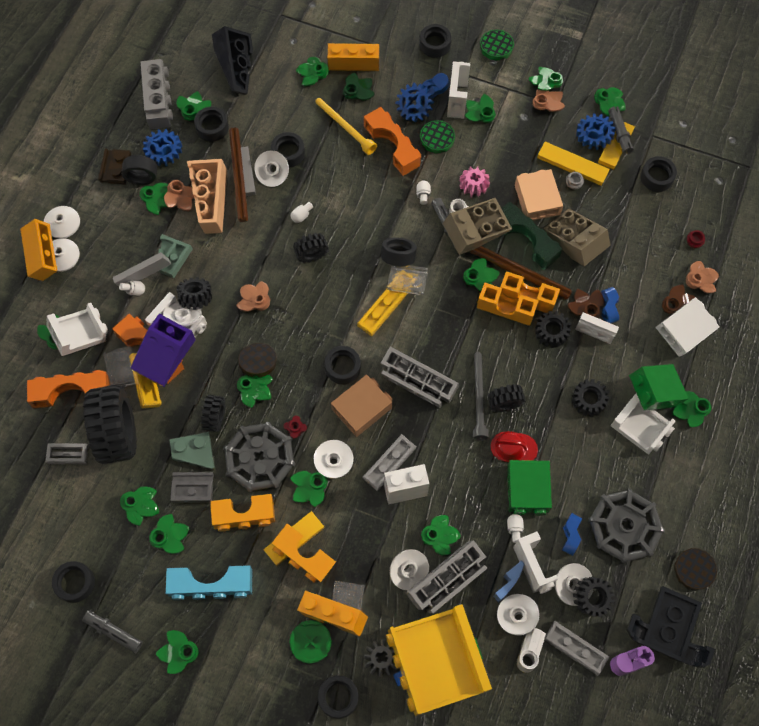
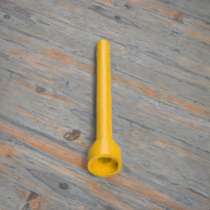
[315,98,377,155]

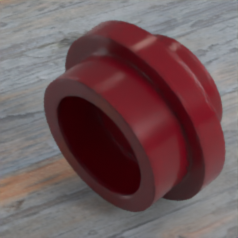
[686,230,705,248]

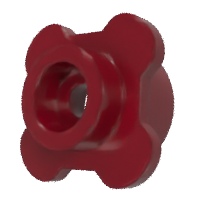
[284,416,307,439]

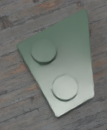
[158,234,193,278]
[170,432,215,470]

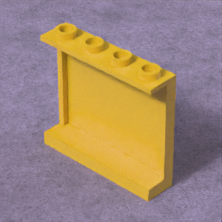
[386,604,492,716]

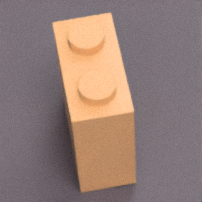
[515,169,563,222]

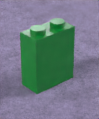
[629,364,689,411]
[507,460,552,516]

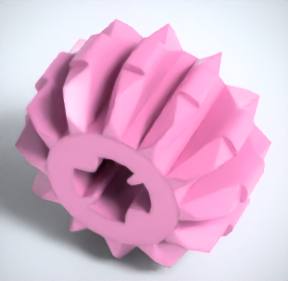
[459,166,490,197]

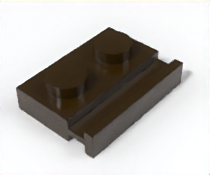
[98,149,132,185]

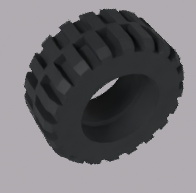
[83,384,137,464]

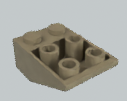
[443,198,512,255]
[543,209,611,266]

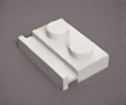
[575,312,619,344]

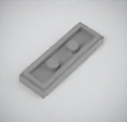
[241,146,256,196]
[113,252,171,286]
[363,434,417,491]
[544,621,609,676]

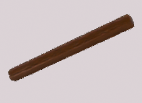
[229,127,248,222]
[470,246,572,299]

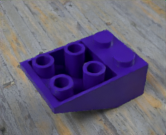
[131,313,196,387]

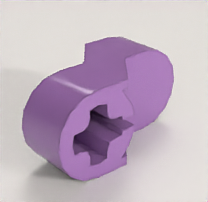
[610,646,655,676]

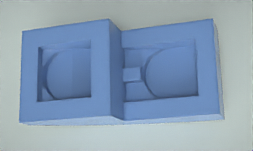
[493,560,524,603]

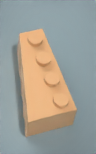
[187,159,227,234]

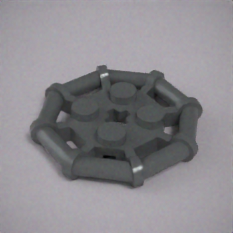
[223,422,295,492]
[588,488,665,563]

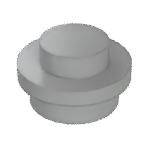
[566,172,584,189]

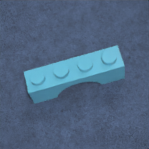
[166,566,252,600]

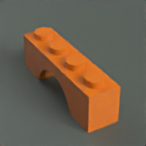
[364,107,421,176]
[112,314,184,384]
[27,370,110,408]

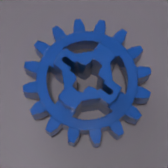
[395,83,434,122]
[576,113,615,150]
[143,129,182,166]

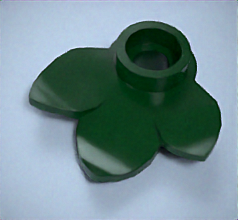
[343,73,375,100]

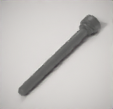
[473,352,489,440]

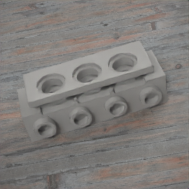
[140,59,173,130]
[381,347,459,408]
[405,540,487,613]

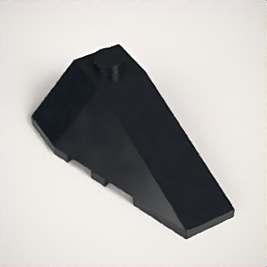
[212,26,253,95]

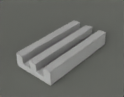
[45,443,89,464]

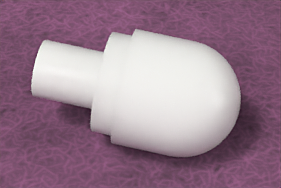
[416,181,431,205]
[291,202,313,223]
[119,280,145,296]
[507,514,524,543]

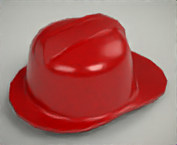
[491,431,538,462]

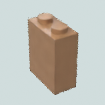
[331,374,392,437]

